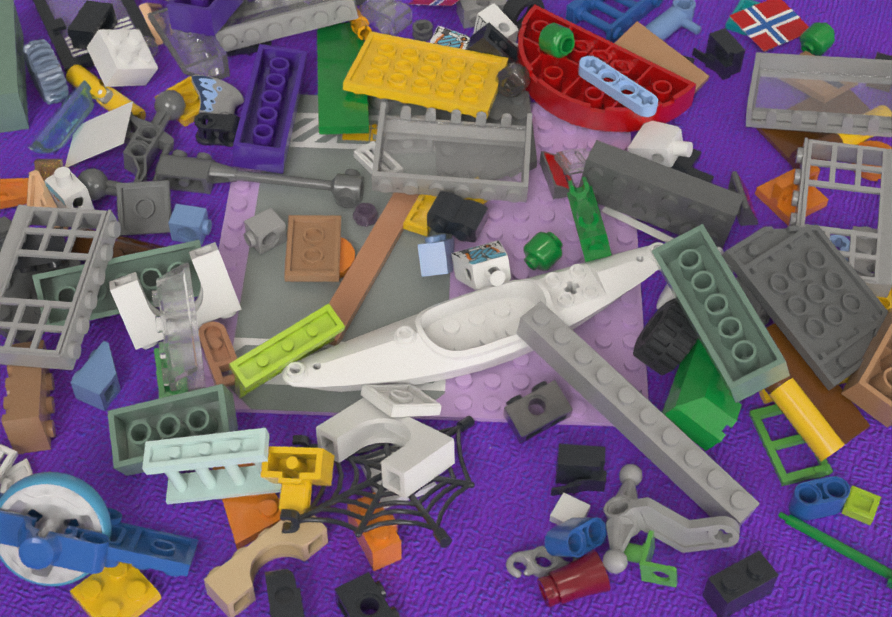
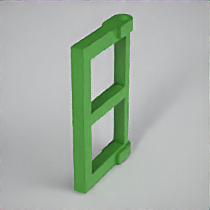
[749,404,833,486]

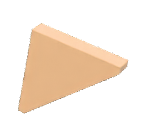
[139,3,166,46]
[27,170,68,230]

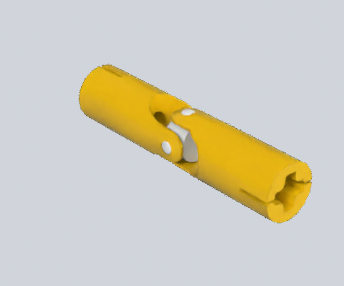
[66,64,146,120]

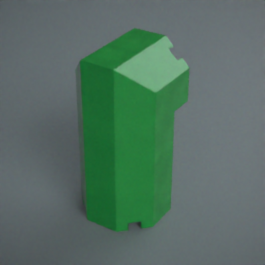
[662,338,742,451]

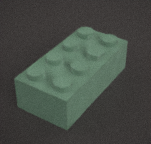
[107,384,238,476]

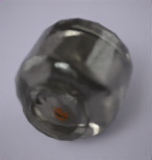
[496,63,530,98]

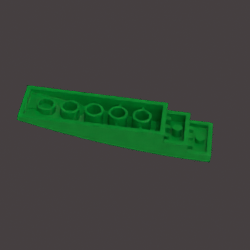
[317,23,369,135]

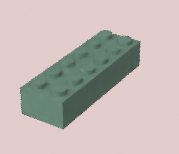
[0,0,29,133]
[651,224,790,403]
[32,240,201,326]

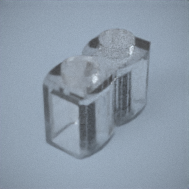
[360,0,412,36]

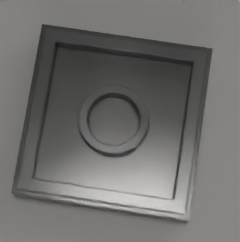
[116,180,172,236]

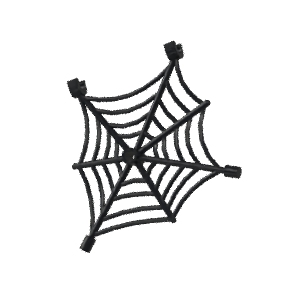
[280,415,475,548]

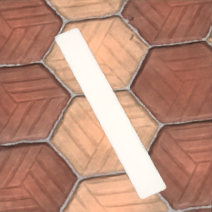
[602,206,674,243]

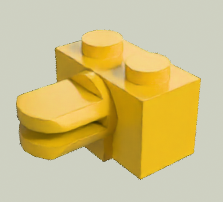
[260,446,334,515]

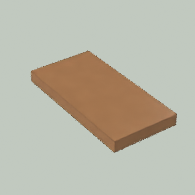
[614,21,709,94]

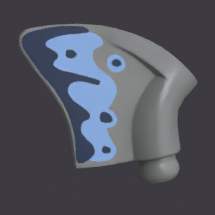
[191,75,244,114]

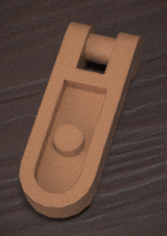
[198,321,237,387]

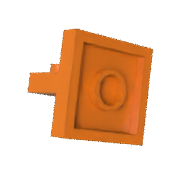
[755,165,829,226]

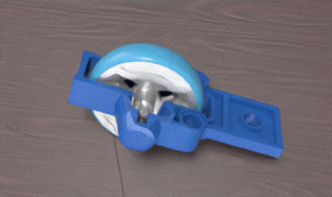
[0,472,199,586]

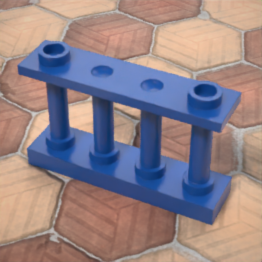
[565,0,663,43]

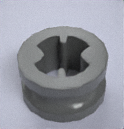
[412,19,433,42]

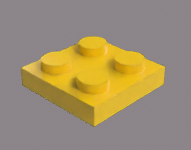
[70,562,162,617]

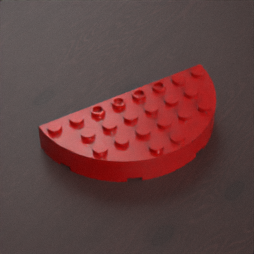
[517,5,696,132]

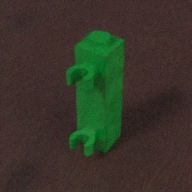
[567,177,612,263]

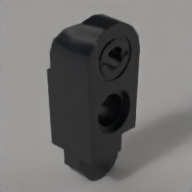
[265,569,304,617]

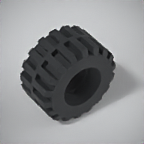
[633,298,698,376]

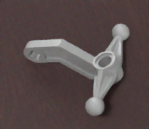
[602,464,740,574]

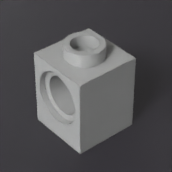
[243,208,287,255]

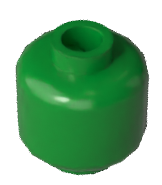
[800,22,835,56]
[539,23,575,58]
[523,232,563,271]

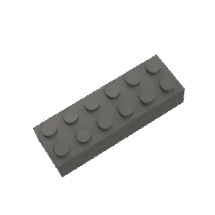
[578,140,744,249]

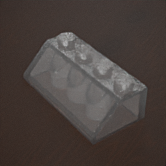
[147,8,230,80]
[152,263,206,392]

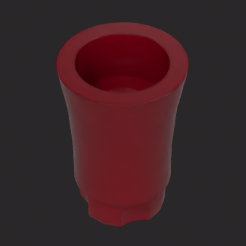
[537,549,611,607]

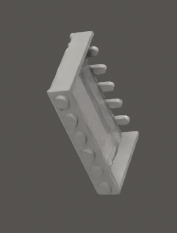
[215,0,358,53]
[746,52,892,137]
[372,102,532,203]

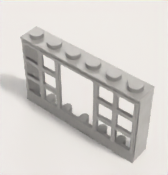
[789,138,892,298]
[0,204,121,370]

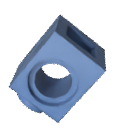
[168,204,212,245]

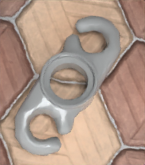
[506,546,580,578]

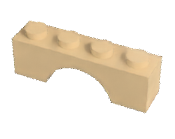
[204,516,328,617]

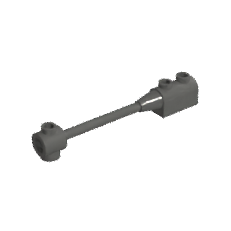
[156,150,364,208]

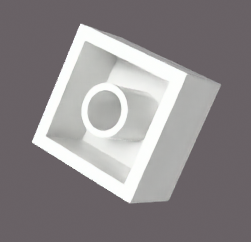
[87,30,158,87]

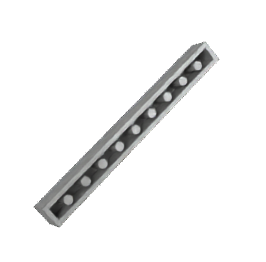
[516,301,760,534]

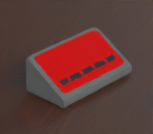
[540,151,576,199]
[728,171,758,226]

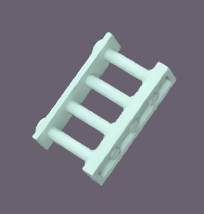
[142,428,281,504]

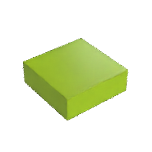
[841,485,881,526]

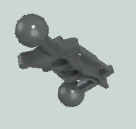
[77,90,186,201]

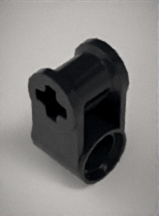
[194,112,240,147]

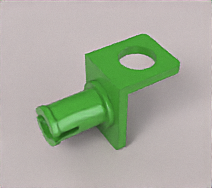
[624,530,678,587]

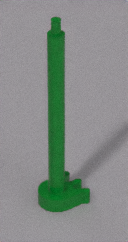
[778,512,892,590]

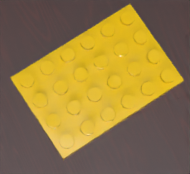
[343,31,508,119]

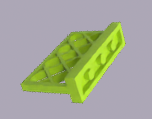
[229,303,345,399]

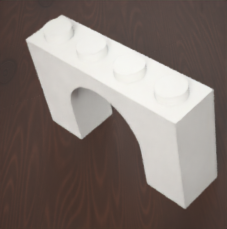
[109,242,241,350]
[316,397,455,499]

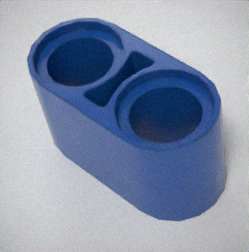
[788,476,850,521]
[545,517,607,557]

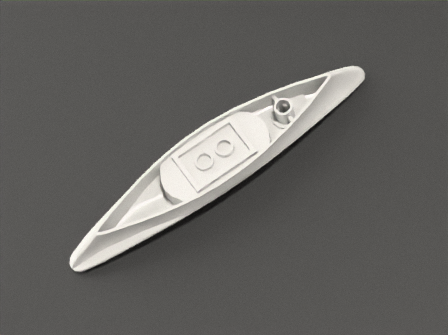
[282,242,663,392]

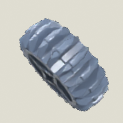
[23,39,69,105]

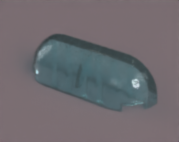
[27,80,94,154]

